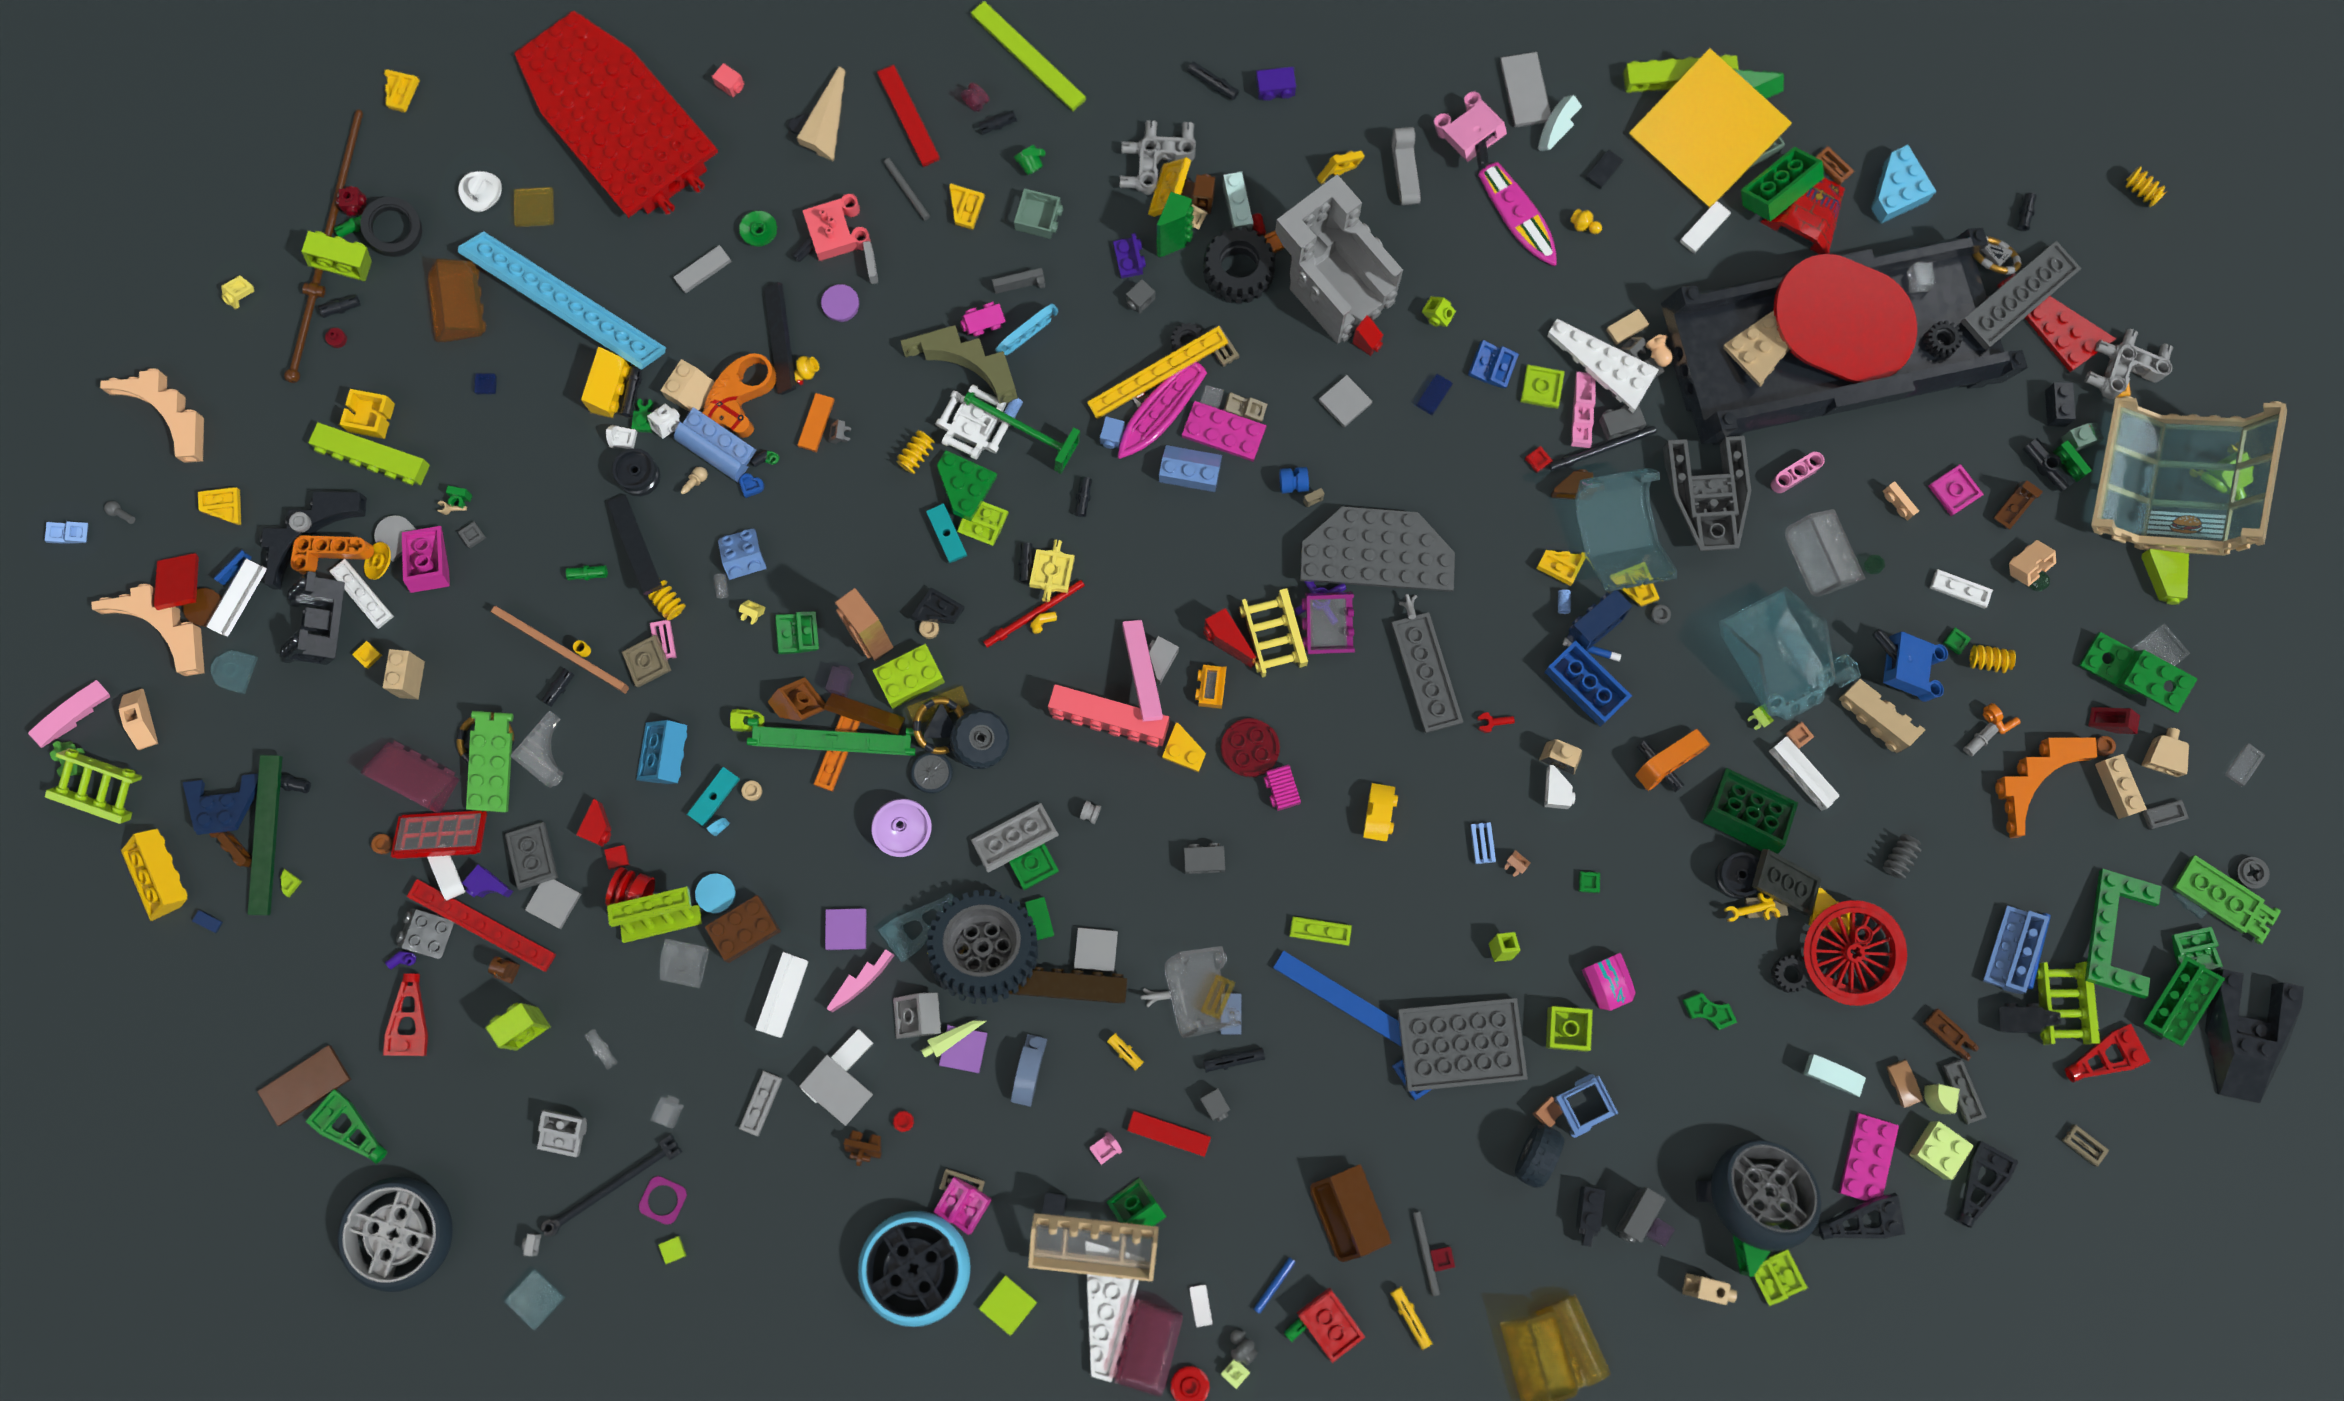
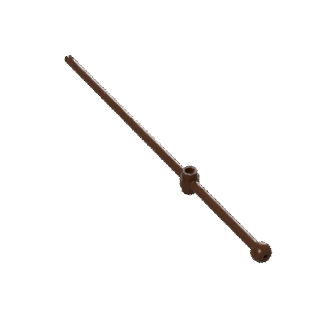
[284,109,363,383]

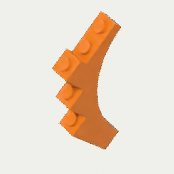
[1995,738,2097,838]

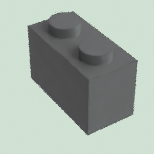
[1599,405,1646,441]
[1184,843,1225,874]

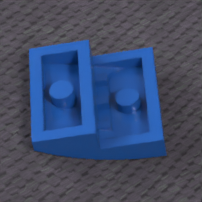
[1468,340,1519,388]

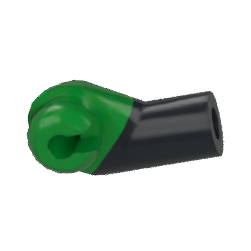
[751,450,779,467]

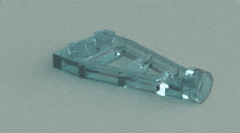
[878,892,955,963]

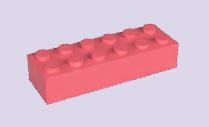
[1048,684,1169,748]

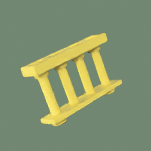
[1239,588,1308,677]

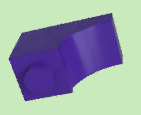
[462,865,514,898]

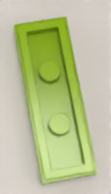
[1289,917,1352,946]

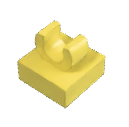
[739,600,766,625]

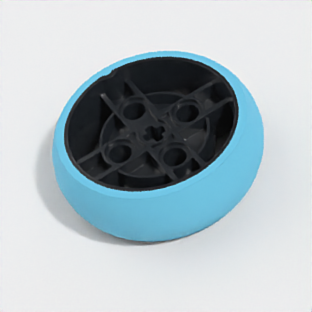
[858,1211,970,1327]

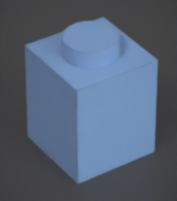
[1100,417,1125,449]

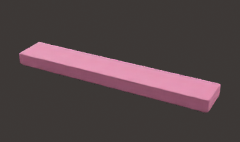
[1122,620,1163,722]

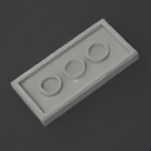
[1500,52,1551,127]
[971,803,1059,873]

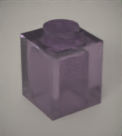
[826,665,854,698]
[1645,1218,1675,1247]

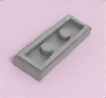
[673,245,731,294]
[739,1071,783,1136]

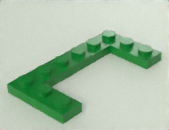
[2085,869,2161,999]

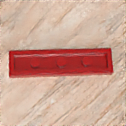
[1127,1111,1211,1157]

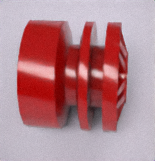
[605,867,655,906]

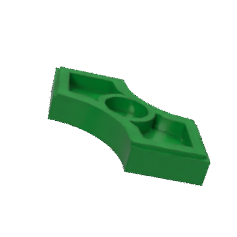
[1682,993,1737,1030]

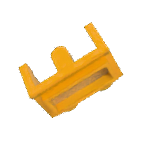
[1195,665,1227,709]

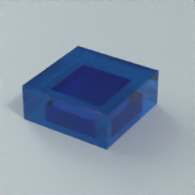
[474,374,497,394]

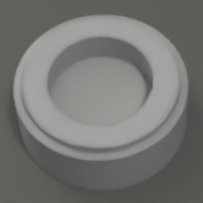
[289,512,311,533]

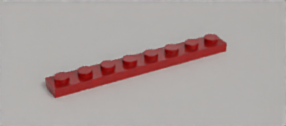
[406,879,556,972]

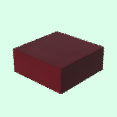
[1430,1246,1455,1272]

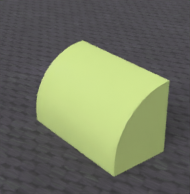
[1924,1084,1959,1114]

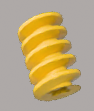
[2126,166,2167,207]
[896,430,935,474]
[648,578,686,621]
[1969,645,2016,673]

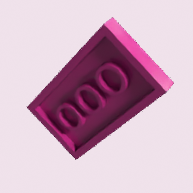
[1182,401,1266,462]
[1838,1113,1899,1201]

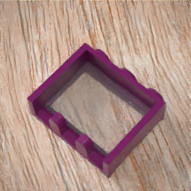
[1302,591,1355,654]

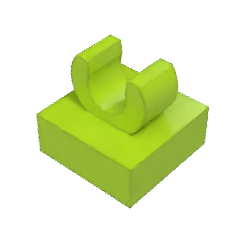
[1748,706,1774,730]

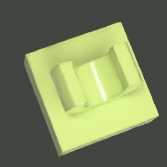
[1221,1359,1250,1389]

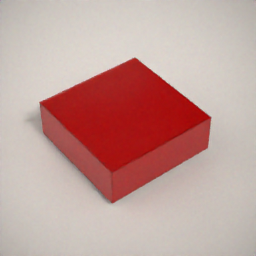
[1525,446,1552,473]
[604,845,630,870]

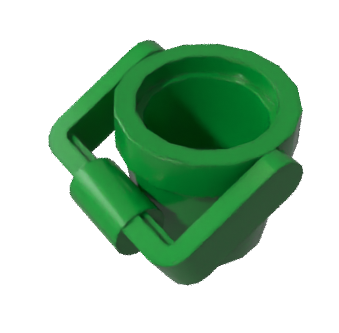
[1014,145,1046,176]

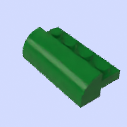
[2144,956,2225,1048]

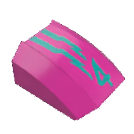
[1581,953,1636,1011]

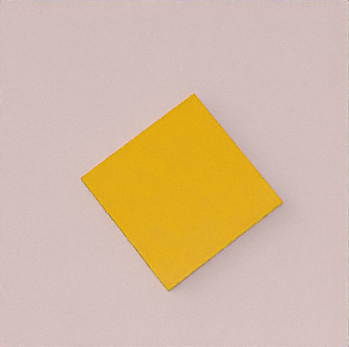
[1629,48,1792,208]

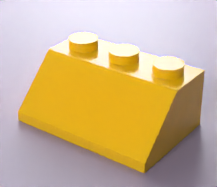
[581,347,630,418]

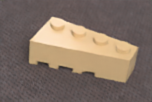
[1839,679,1925,753]

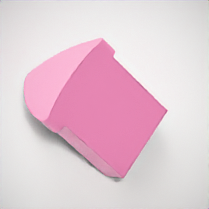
[1090,1132,1122,1165]

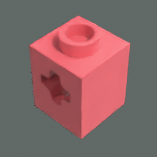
[712,63,744,98]

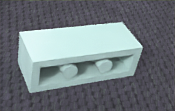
[1223,172,1253,232]

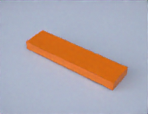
[814,715,860,792]

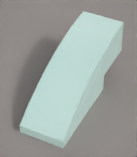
[1538,95,1582,151]
[1803,1054,1866,1097]

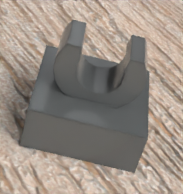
[1620,337,1646,359]
[829,420,851,444]

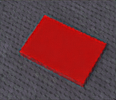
[154,553,199,610]
[1297,1287,1365,1363]

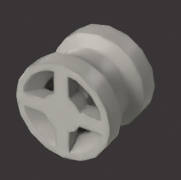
[1080,800,1102,824]

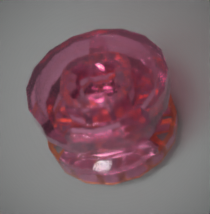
[961,82,990,112]

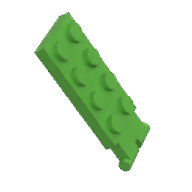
[466,711,514,812]
[2172,855,2281,945]

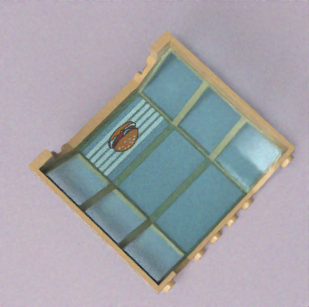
[2091,396,2287,556]

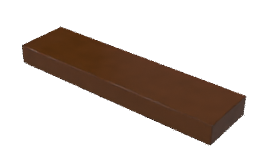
[824,693,905,735]

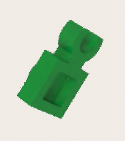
[631,399,653,433]

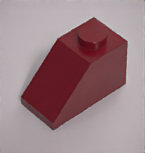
[2089,707,2140,734]

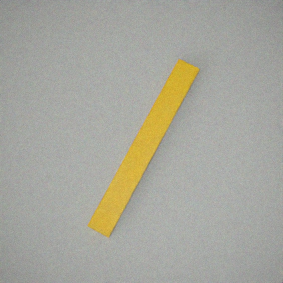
[1087,326,1229,419]

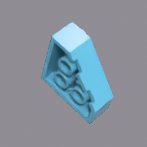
[1871,145,1936,224]

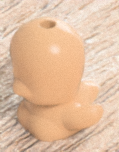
[1645,334,1673,367]

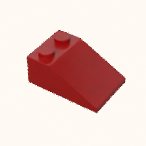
[1203,608,1256,668]

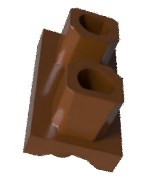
[844,1130,882,1167]

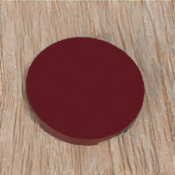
[1221,718,1280,777]

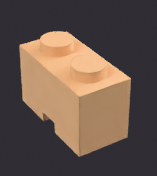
[2009,540,2056,586]

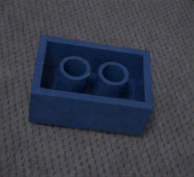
[1567,589,1632,651]

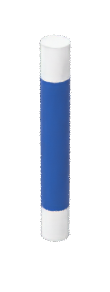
[1563,638,1621,662]

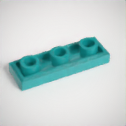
[926,504,967,563]
[687,767,740,827]

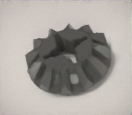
[2236,857,2270,889]

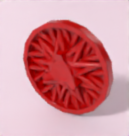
[1171,1366,1209,1401]

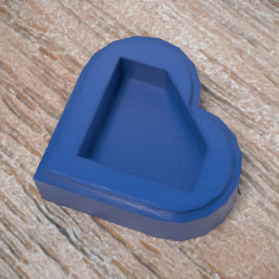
[739,473,764,498]

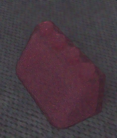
[361,741,460,813]
[1113,1298,1183,1397]

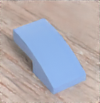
[45,522,88,543]

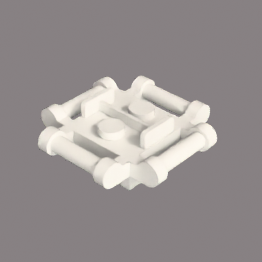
[935,385,1011,460]

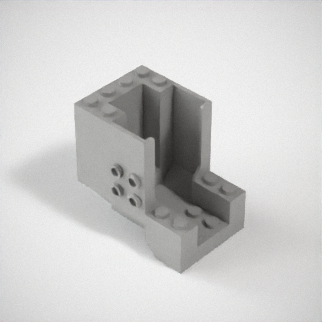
[1275,174,1403,344]

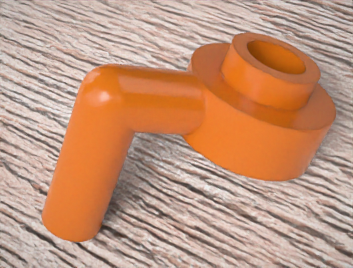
[1983,703,2021,734]

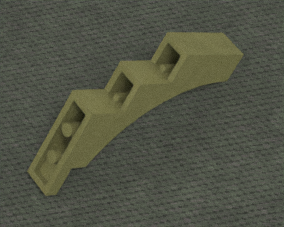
[901,325,1018,404]

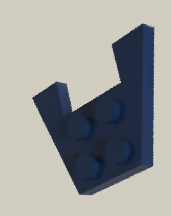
[182,773,259,835]

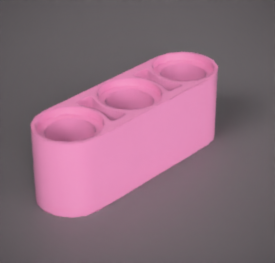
[1771,452,1824,493]

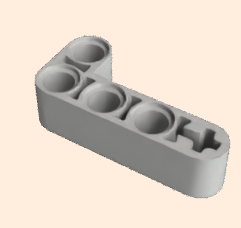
[1392,127,1420,206]

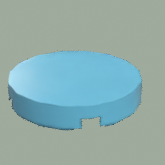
[695,873,736,914]

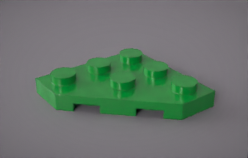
[937,450,997,522]

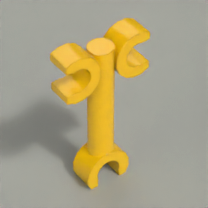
[1724,892,1780,922]

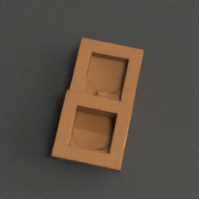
[1886,1059,1923,1108]

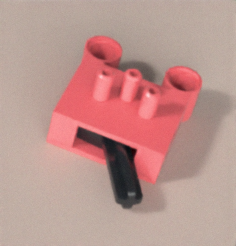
[792,194,871,262]

